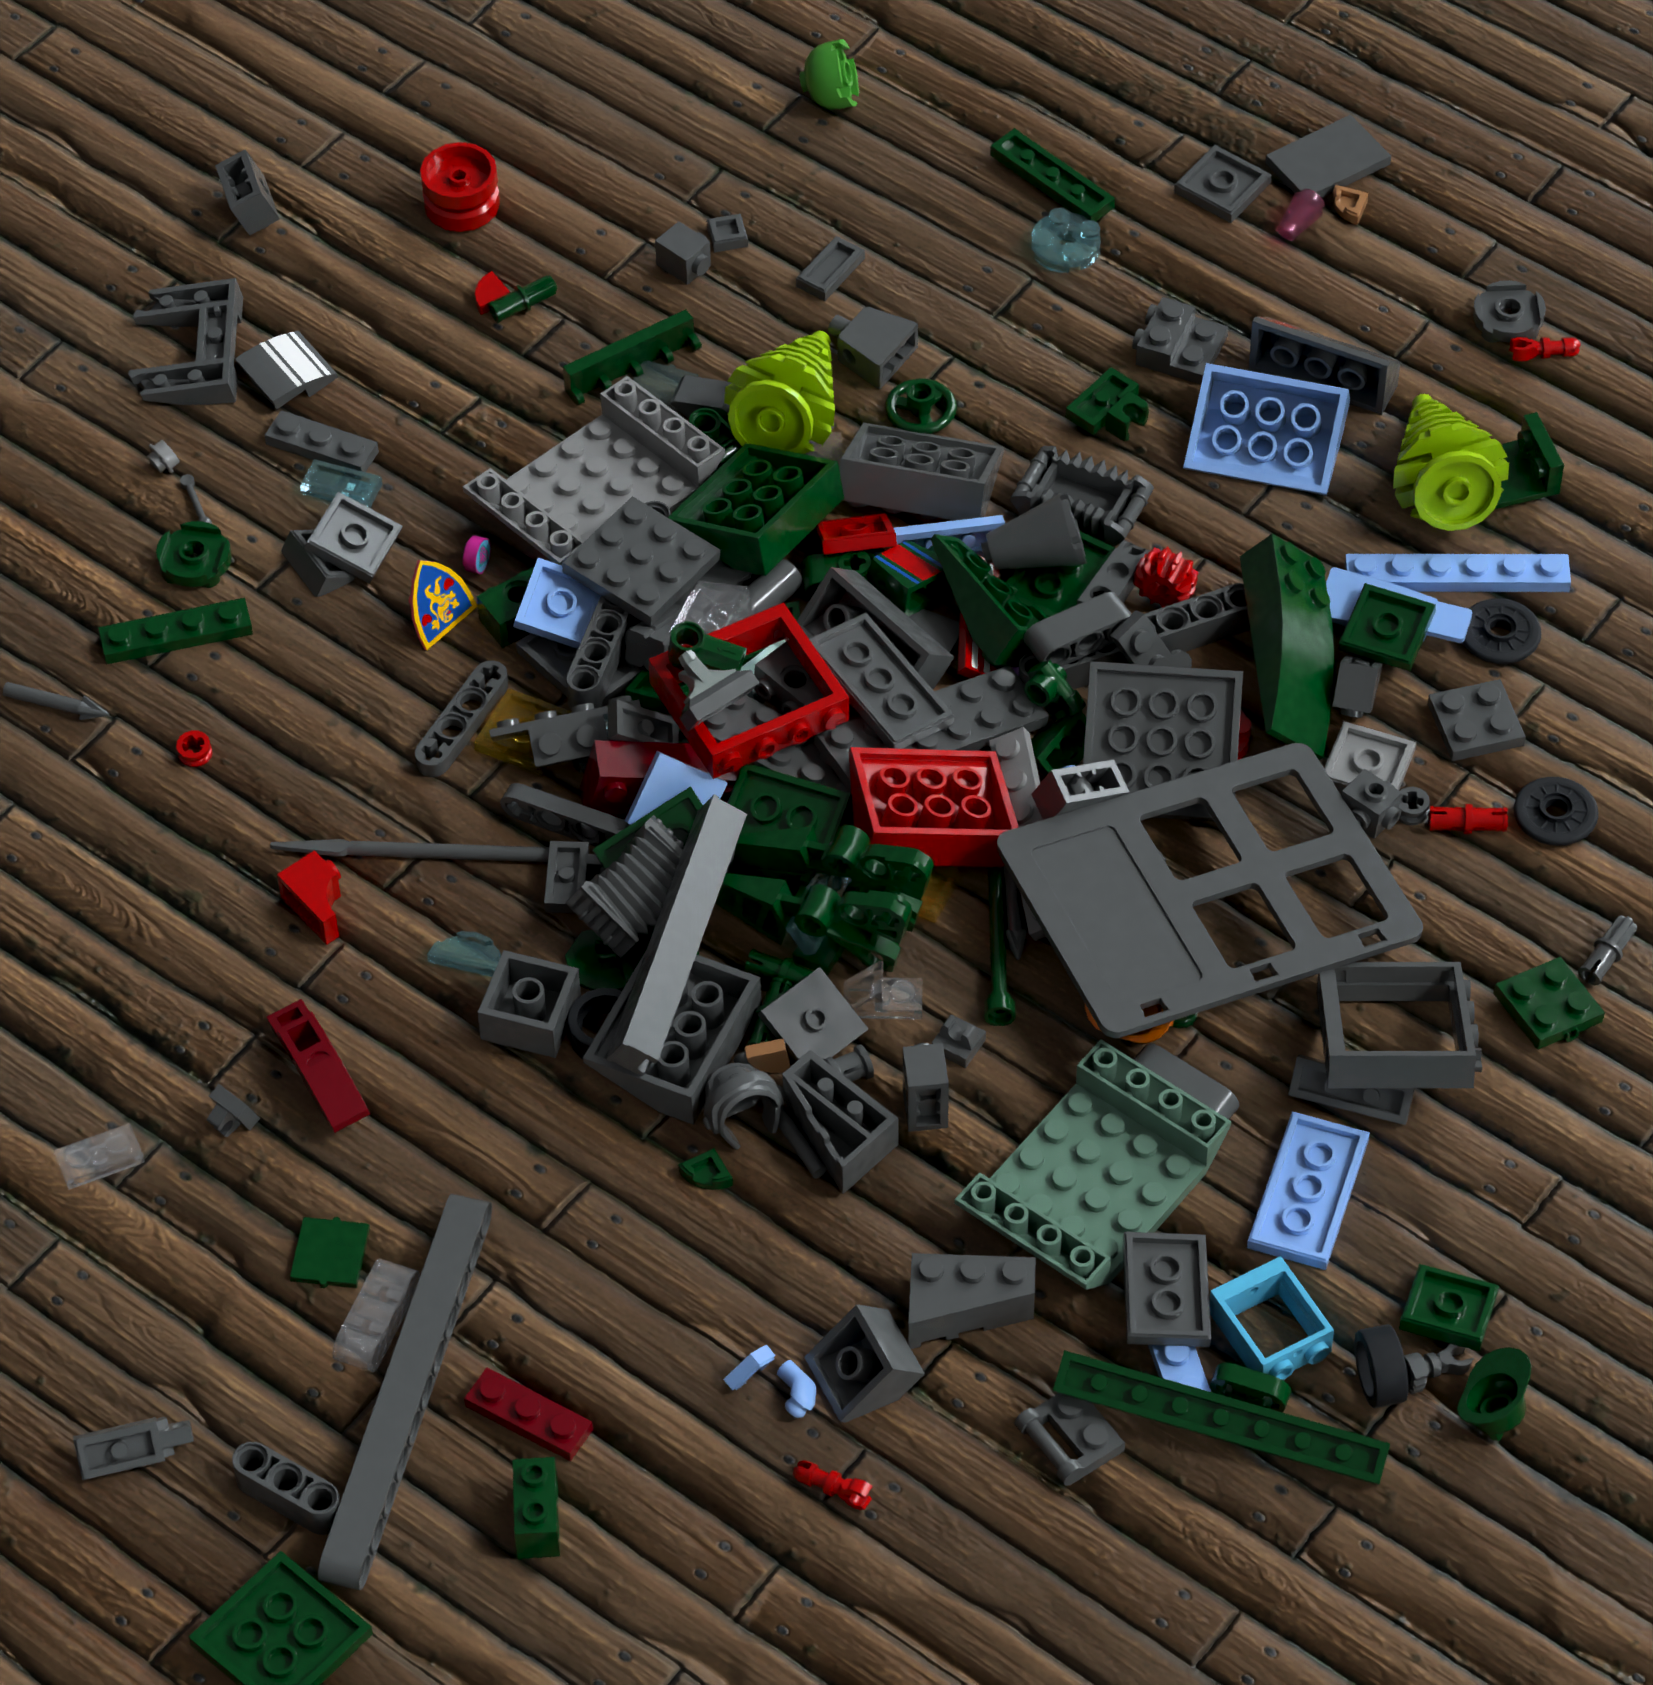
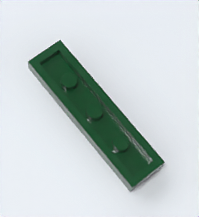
[990,128,1115,226]
[98,597,253,665]

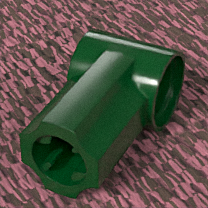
[668,621,747,671]

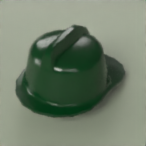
[1457,1347,1532,1441]

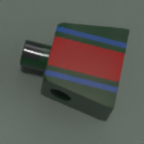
[866,541,953,617]

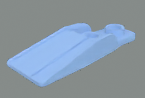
[1326,567,1472,643]

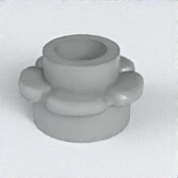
[147,439,180,473]

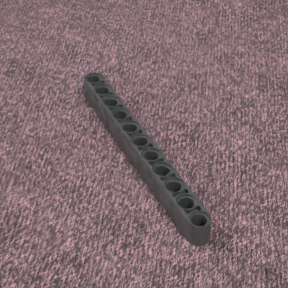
[318,1194,492,1590]

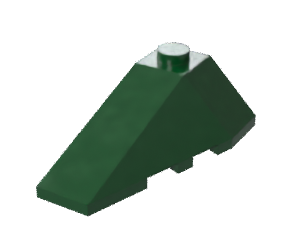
[931,534,1048,667]

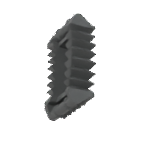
[1010,446,1154,547]
[565,815,684,959]

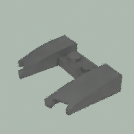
[129,278,243,405]

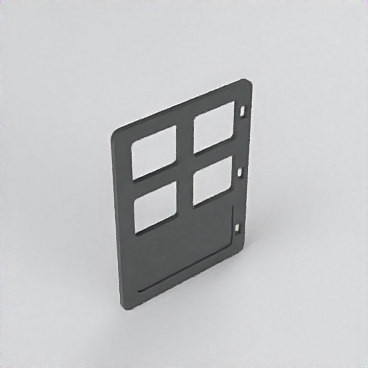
[996,743,1423,1038]

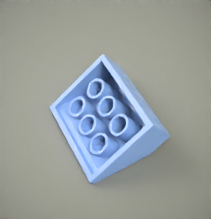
[1183,363,1350,496]

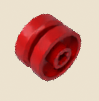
[420,142,500,232]

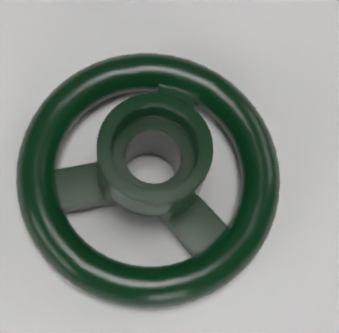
[885,379,957,434]

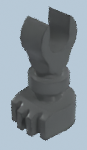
[1404,1344,1473,1394]

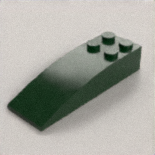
[1240,534,1334,760]

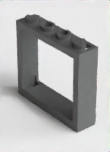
[1316,962,1482,1088]

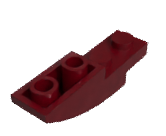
[267,999,370,1133]

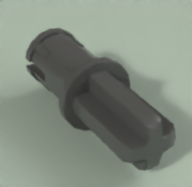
[1578,915,1637,985]

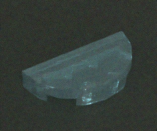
[427,931,501,977]

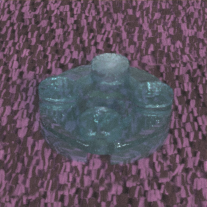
[1031,208,1101,273]

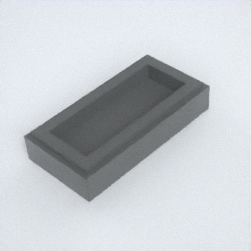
[796,236,865,301]

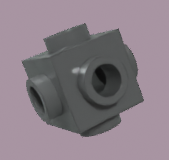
[1341,769,1402,839]

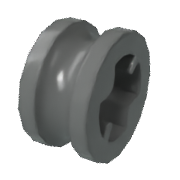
[1398,787,1430,826]

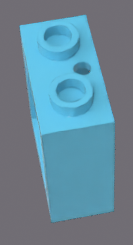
[1209,1256,1334,1380]

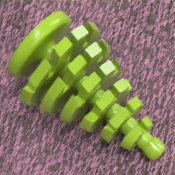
[724,331,835,454]
[1393,394,1509,531]

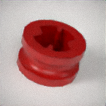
[176,730,213,767]

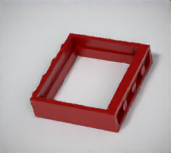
[648,602,849,779]

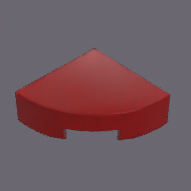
[475,271,510,315]

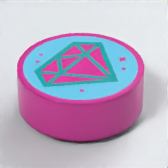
[463,535,491,574]

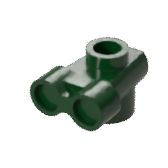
[1024,660,1086,721]

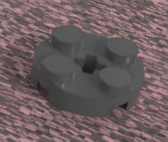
[1473,280,1546,343]

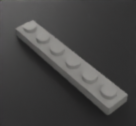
[989,727,1046,941]

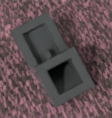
[670,375,731,424]

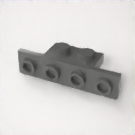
[489,696,641,768]

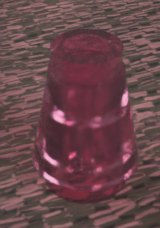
[1277,189,1324,241]

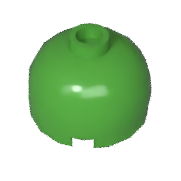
[800,39,859,109]

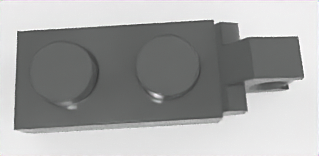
[73,1417,194,1480]

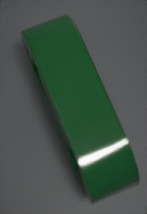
[1210,1363,1292,1412]

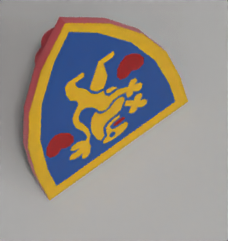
[409,560,478,651]

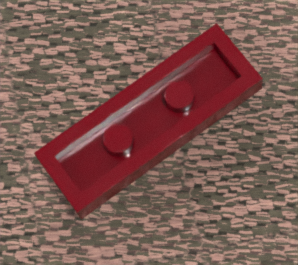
[464,1367,593,1462]

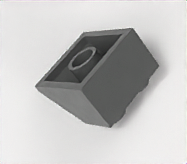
[804,1304,925,1423]

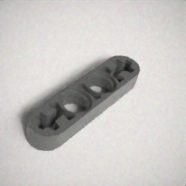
[415,660,509,777]
[500,783,630,847]

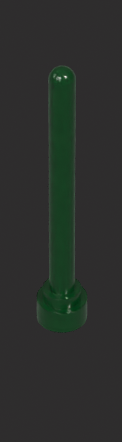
[984,867,1016,1026]

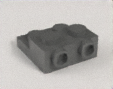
[1132,297,1228,385]

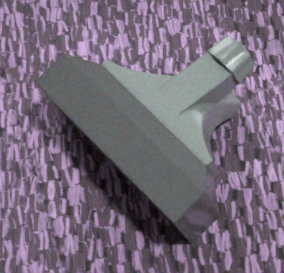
[678,650,759,731]

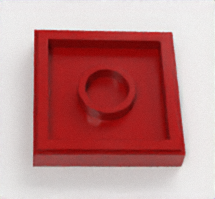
[815,513,897,555]

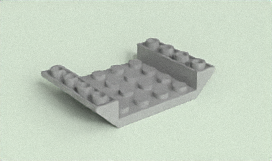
[463,376,725,565]

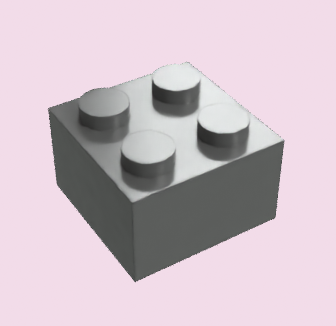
[477,950,581,1058]

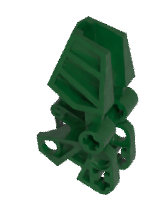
[715,825,934,972]

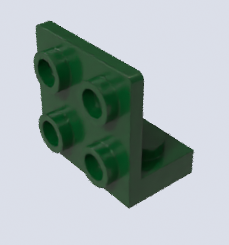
[1495,412,1564,509]

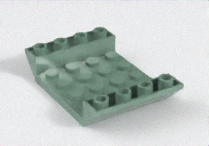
[955,1040,1232,1290]

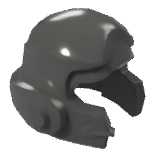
[703,1062,785,1150]

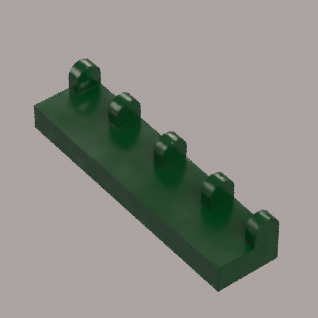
[563,309,702,406]

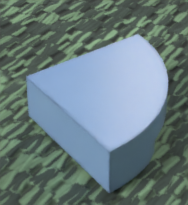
[723,1345,776,1391]

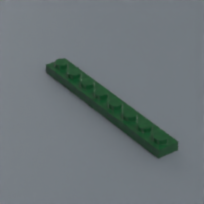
[1053,1350,1390,1485]

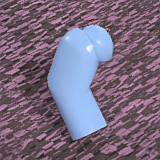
[777,1360,816,1418]

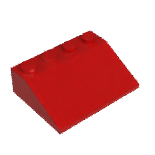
[849,747,1019,867]

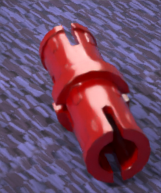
[1428,804,1508,834]

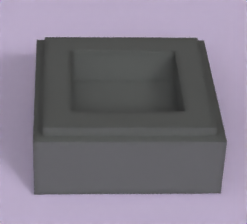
[707,214,748,253]

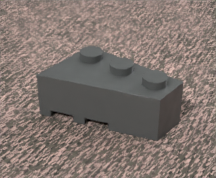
[782,1050,898,1194]
[909,1253,1036,1349]

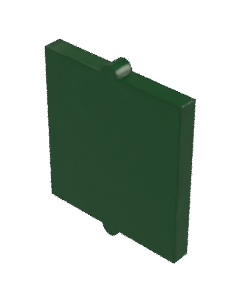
[290,1217,370,1288]

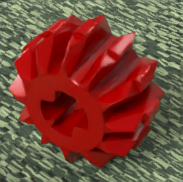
[1133,546,1199,608]

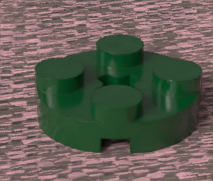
[156,521,232,588]

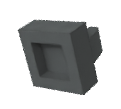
[932,1015,986,1068]
[207,1084,260,1137]

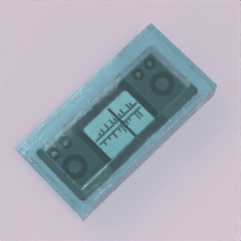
[300,459,383,508]

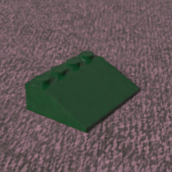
[668,443,844,576]

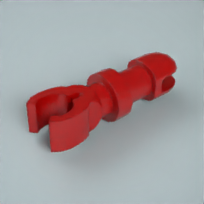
[1509,337,1581,361]
[793,1460,873,1510]

